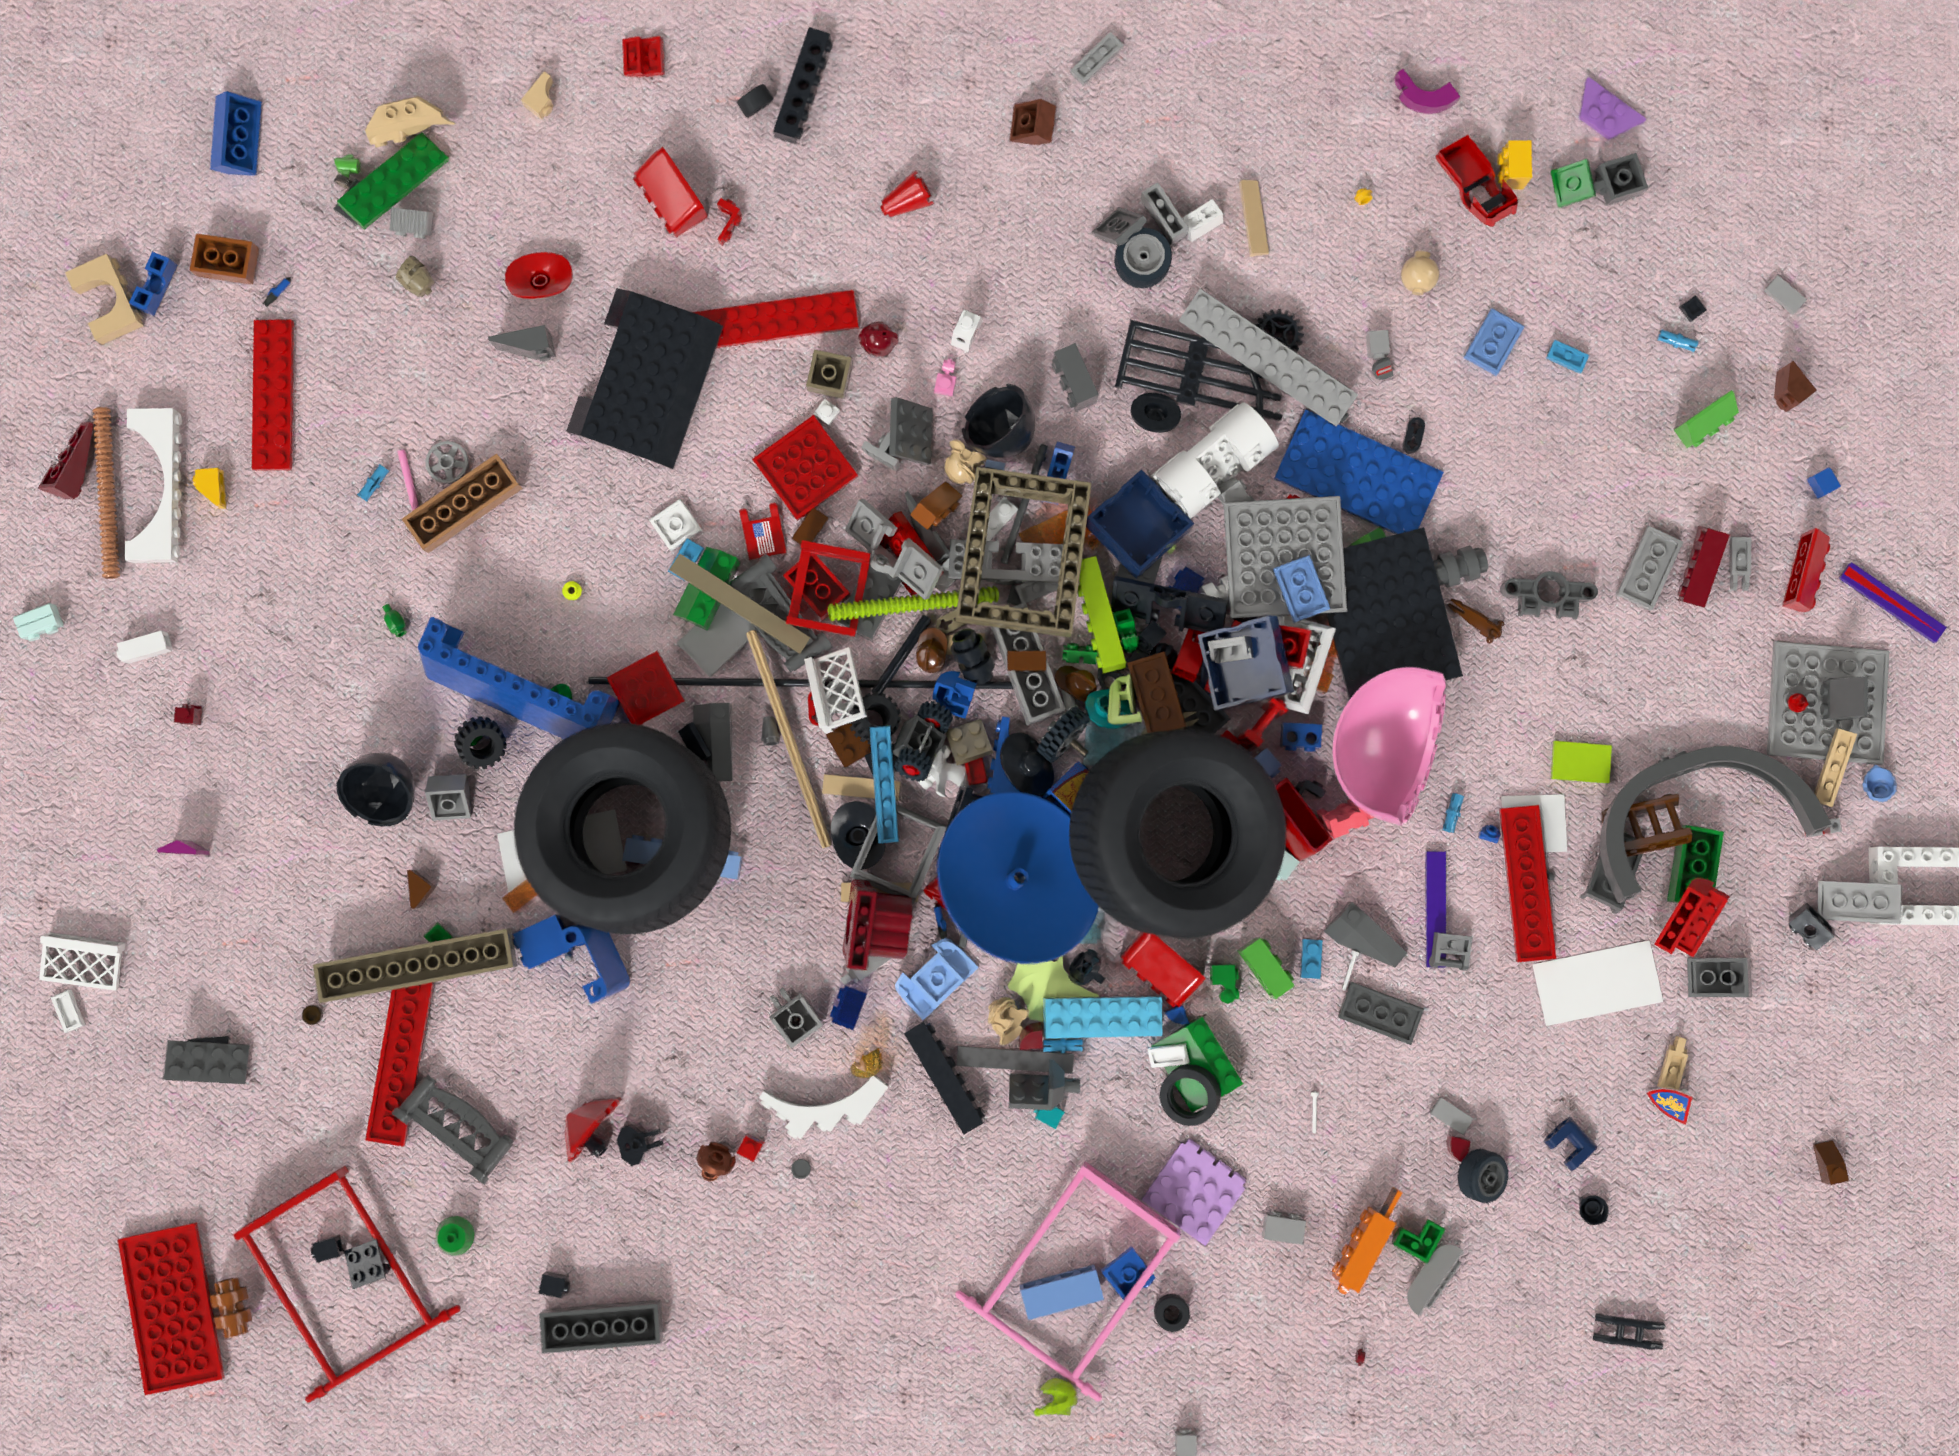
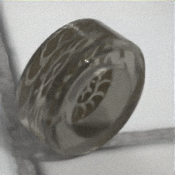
[334,174,353,189]

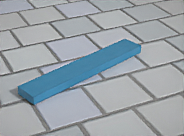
[870,726,899,844]

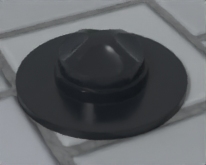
[1130,393,1181,433]

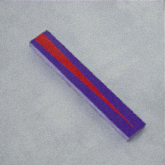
[1838,562,1947,643]

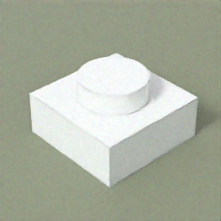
[813,399,840,426]

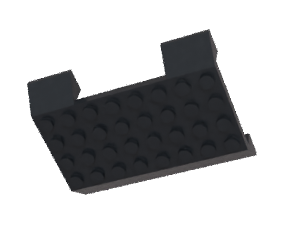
[566,288,724,470]

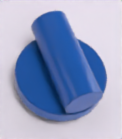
[1478,825,1501,844]

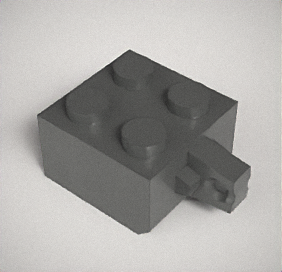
[1593,153,1648,206]

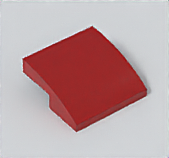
[622,36,664,77]

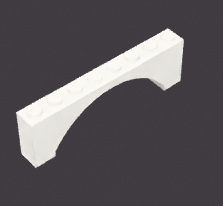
[125,408,182,563]

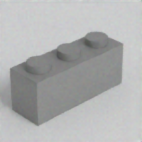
[1140,182,1189,245]

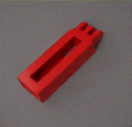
[1171,629,1206,682]

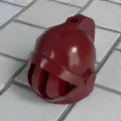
[858,321,899,357]

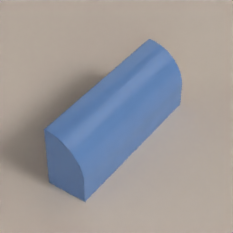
[1019,1264,1104,1320]

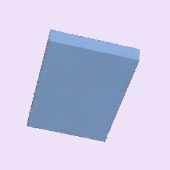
[1463,308,1525,376]
[1273,555,1331,623]

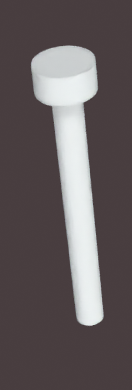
[1342,950,1359,991]
[1311,1092,1319,1133]

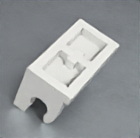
[1182,199,1223,242]

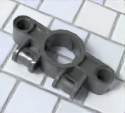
[1500,571,1598,620]

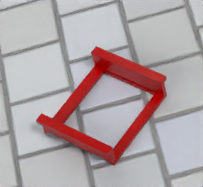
[786,540,871,637]

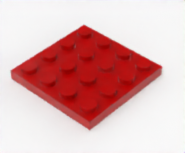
[752,415,859,521]

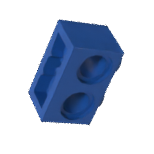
[1280,722,1322,752]

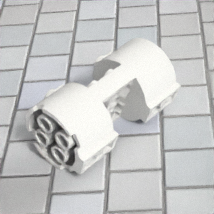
[1151,402,1279,519]

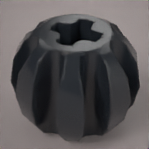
[1150,643,1178,669]

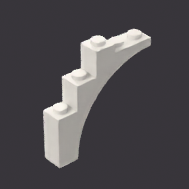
[759,1074,889,1139]

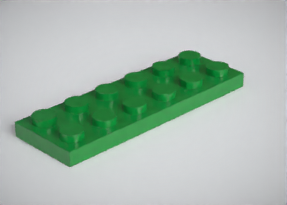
[337,132,449,230]

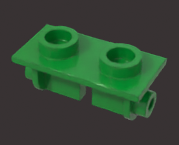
[1062,643,1098,665]

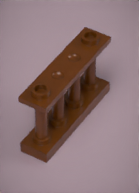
[1601,794,1692,857]

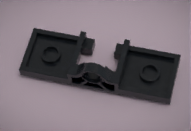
[1111,576,1228,633]

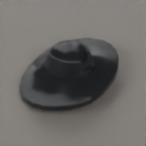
[1000,732,1054,797]
[831,801,886,870]

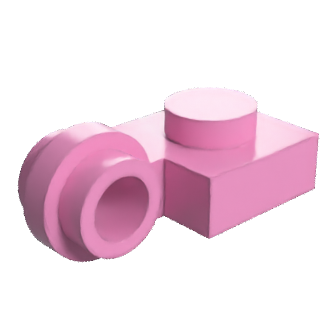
[934,358,956,397]

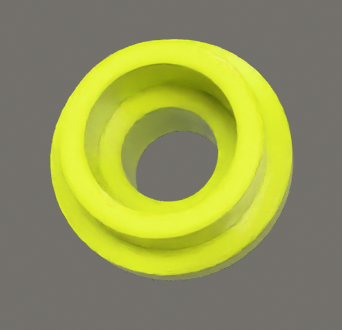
[562,581,582,601]

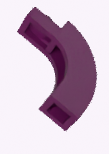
[1394,69,1460,114]

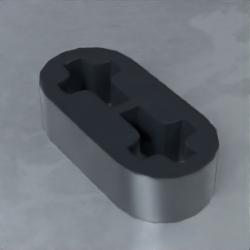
[1402,417,1425,454]

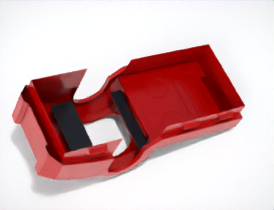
[1436,135,1519,227]

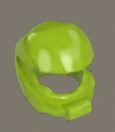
[1034,1378,1078,1417]

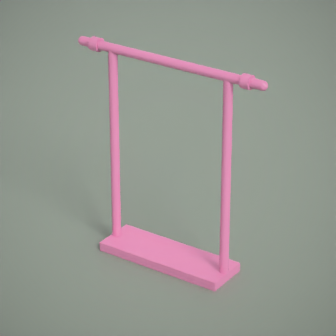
[955,1161,1181,1401]

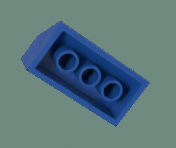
[210,91,262,176]

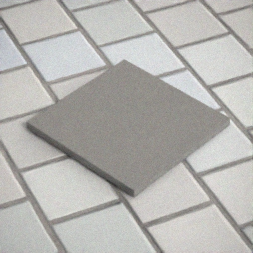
[1223,496,1347,619]
[1767,641,1889,765]

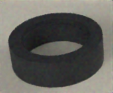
[1160,1064,1221,1126]

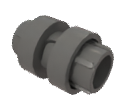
[1433,546,1488,588]

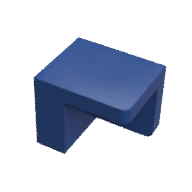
[1807,467,1841,499]

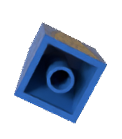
[1042,761,1089,816]

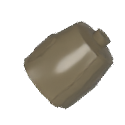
[395,256,434,297]

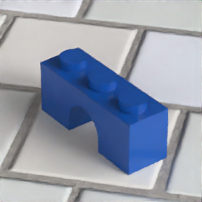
[129,252,177,316]

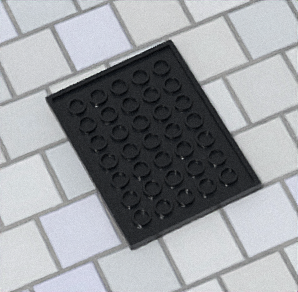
[1326,527,1463,700]

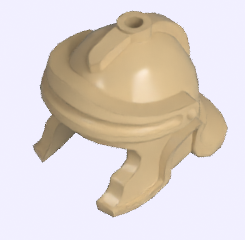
[944,439,987,484]
[988,997,1029,1045]

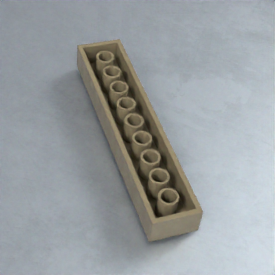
[313,928,518,1003]

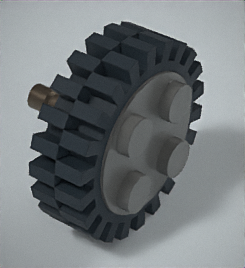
[1037,706,1090,763]

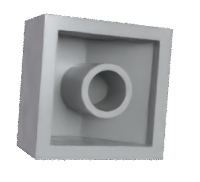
[425,774,471,821]

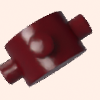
[1355,1349,1365,1366]

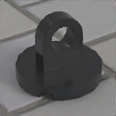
[1068,949,1106,986]

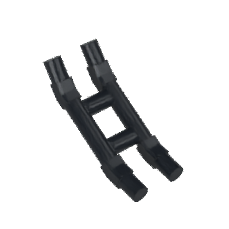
[1593,1313,1665,1350]

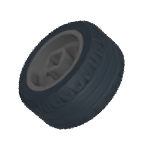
[1458,1149,1509,1203]

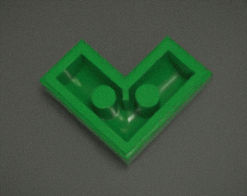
[1392,1219,1446,1264]

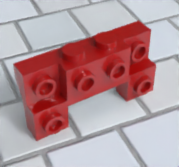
[880,511,944,596]

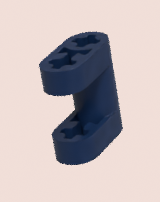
[1543,1117,1598,1171]

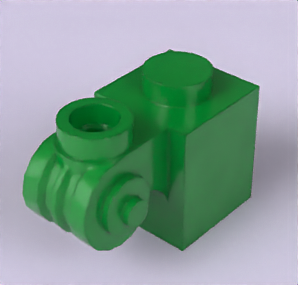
[1112,608,1139,653]
[1210,964,1240,1004]

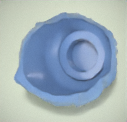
[1862,765,1897,803]

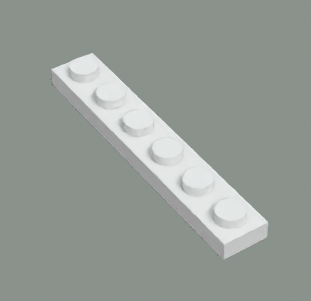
[934,497,1018,592]

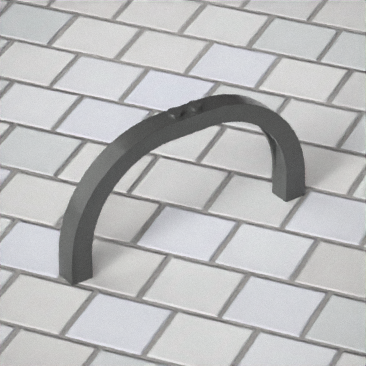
[1600,746,1832,903]

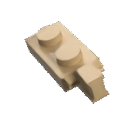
[1657,1036,1688,1090]

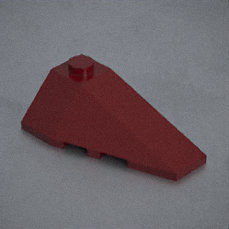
[38,422,93,500]

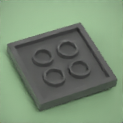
[889,397,933,465]

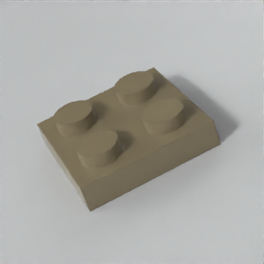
[945,718,993,766]

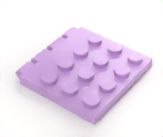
[1141,1138,1246,1246]

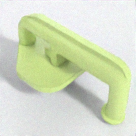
[1108,674,1142,725]

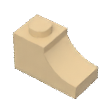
[521,71,554,120]

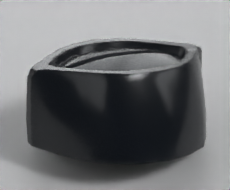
[1578,1195,1609,1225]

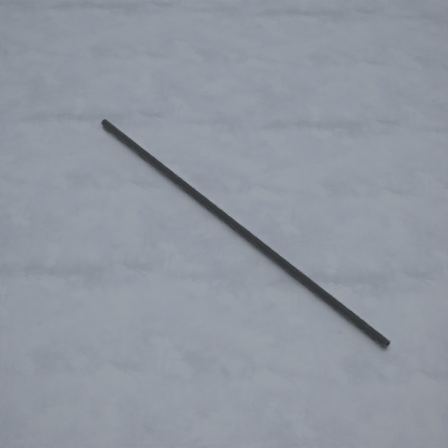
[588,677,1013,689]

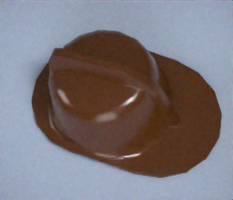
[916,628,948,673]
[1055,666,1097,702]

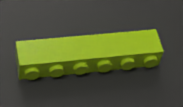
[1077,556,1126,674]

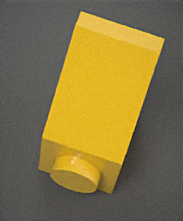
[193,468,226,509]

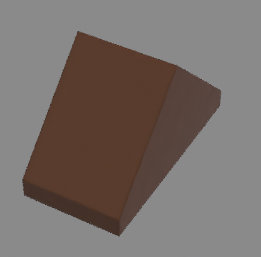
[407,870,436,909]

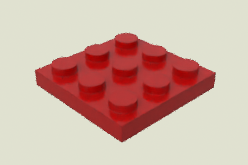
[606,650,685,725]

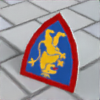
[1646,1088,1693,1125]

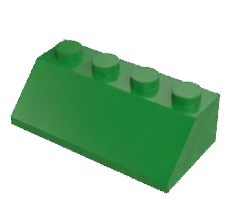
[673,547,741,631]

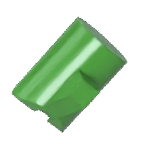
[334,154,361,178]

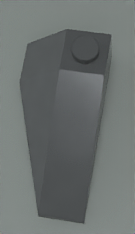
[905,491,949,564]
[693,703,733,781]
[1324,902,1407,967]

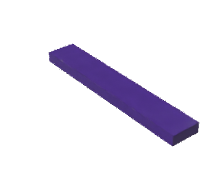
[1425,851,1446,968]

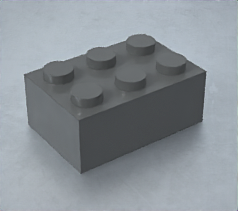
[1051,343,1099,412]

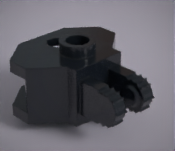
[617,1124,664,1166]

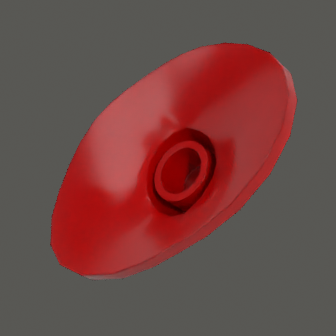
[505,252,573,299]

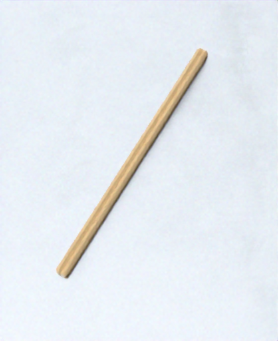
[746,630,832,848]

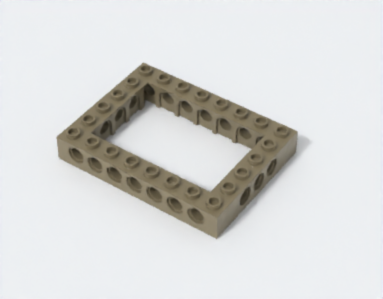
[955,467,1091,637]

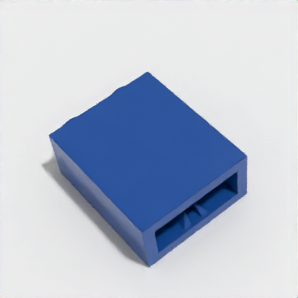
[513,915,574,970]

